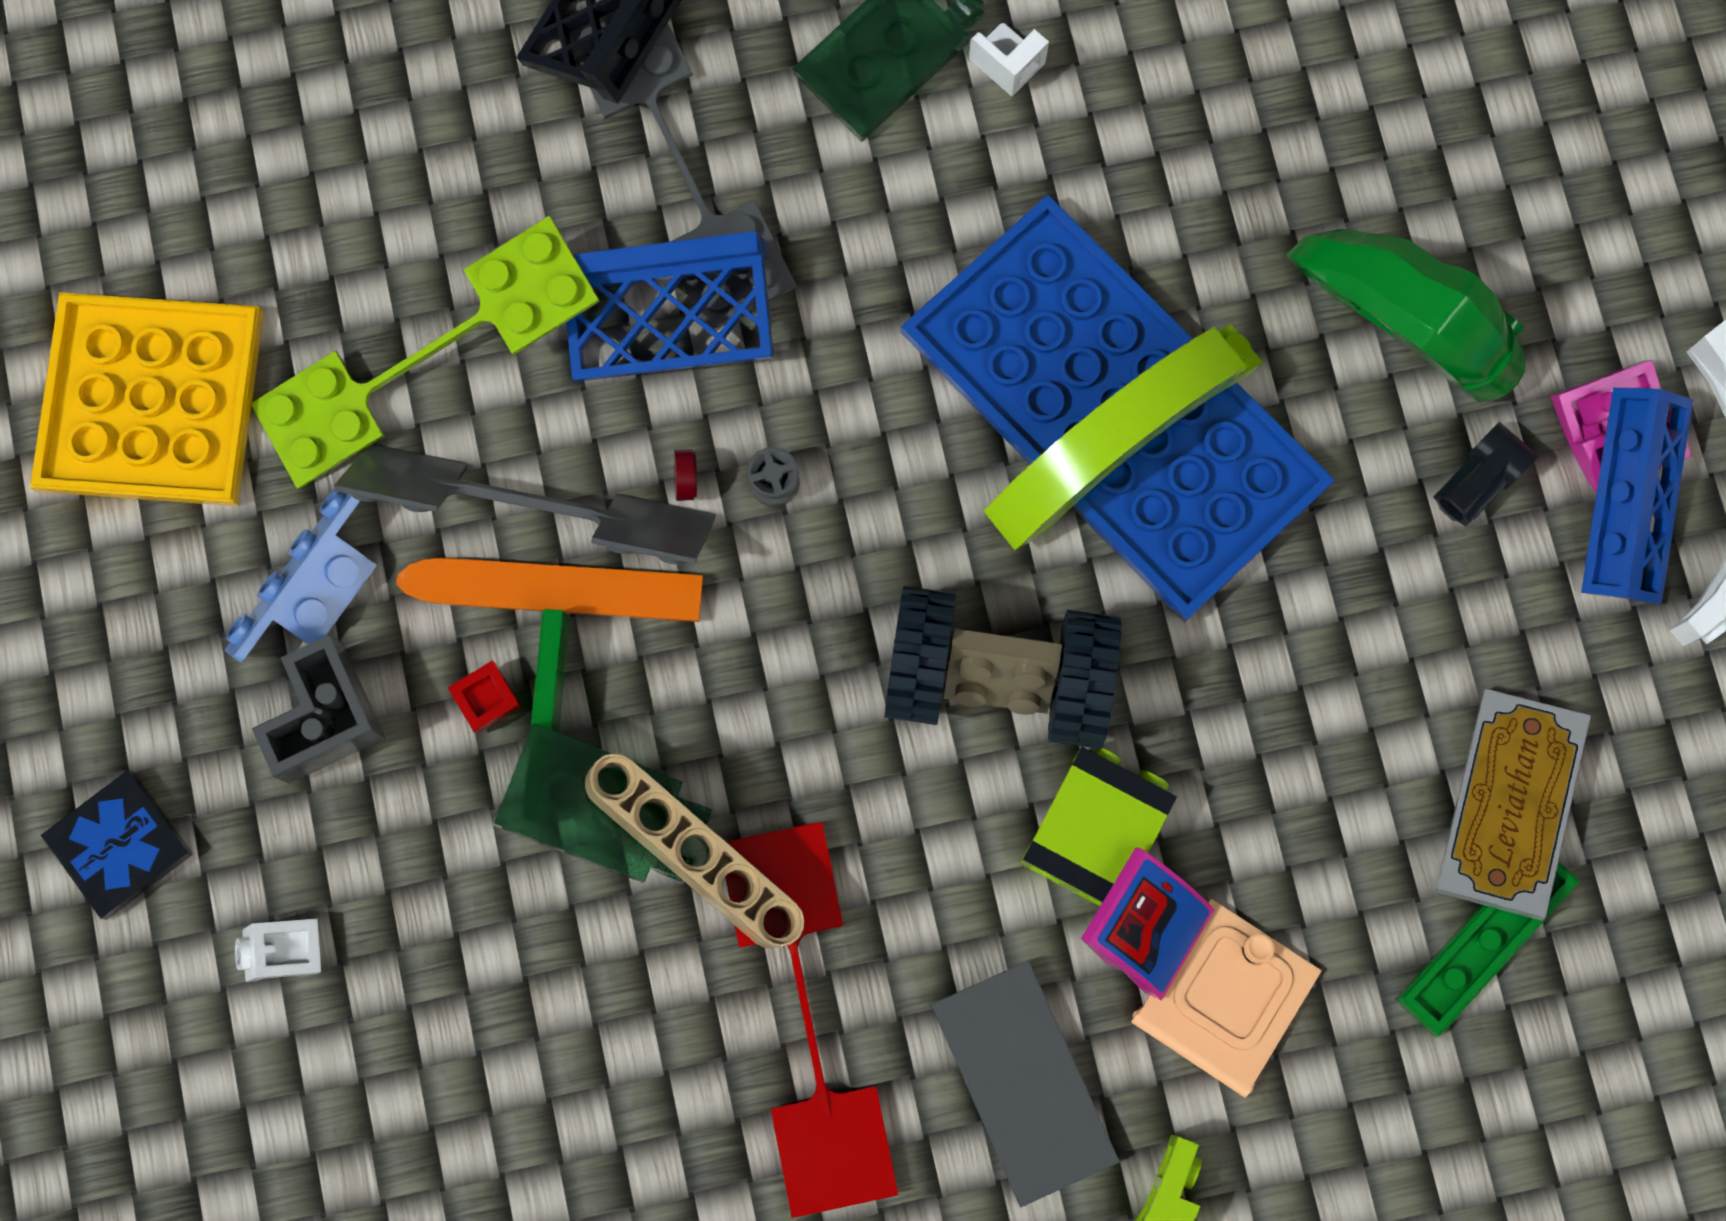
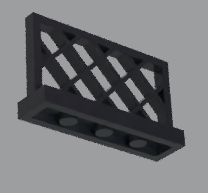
[516,0,682,104]

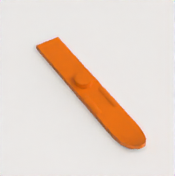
[396,558,703,622]

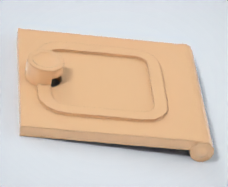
[1131,898,1322,1098]

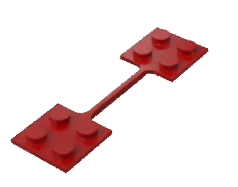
[725,822,899,1218]

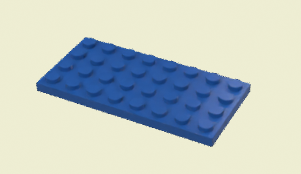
[901,195,1335,622]

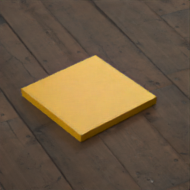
[30,292,264,506]

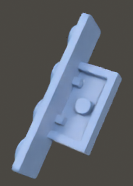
[225,490,377,662]

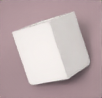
[969,23,1049,96]

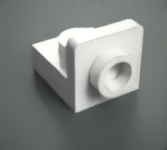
[235,918,321,982]

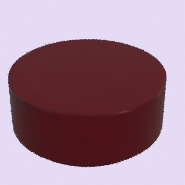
[674,449,697,501]

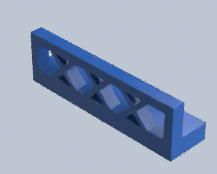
[1581,387,1693,605]

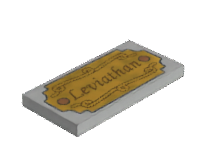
[1435,689,1591,921]

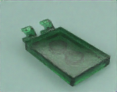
[793,0,984,142]
[492,723,712,883]

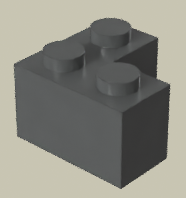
[252,635,385,784]

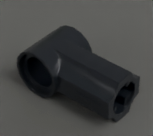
[1433,421,1538,527]

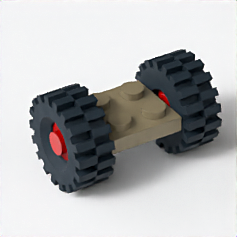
[884,586,1122,749]

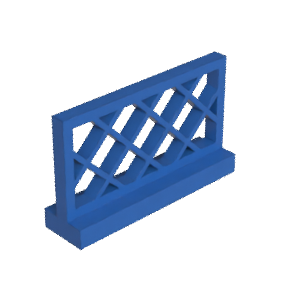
[566,231,774,382]

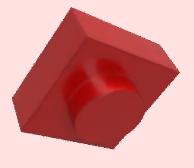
[447,660,522,734]

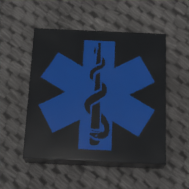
[41,770,193,920]

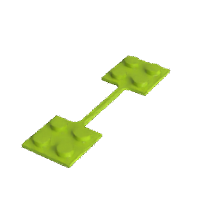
[251,216,600,490]

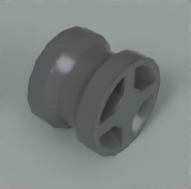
[747,447,800,507]

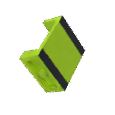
[1020,747,1177,907]

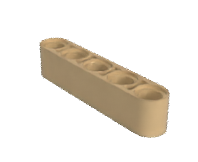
[585,753,804,949]

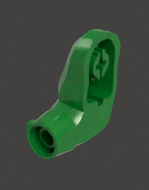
[1285,229,1527,402]

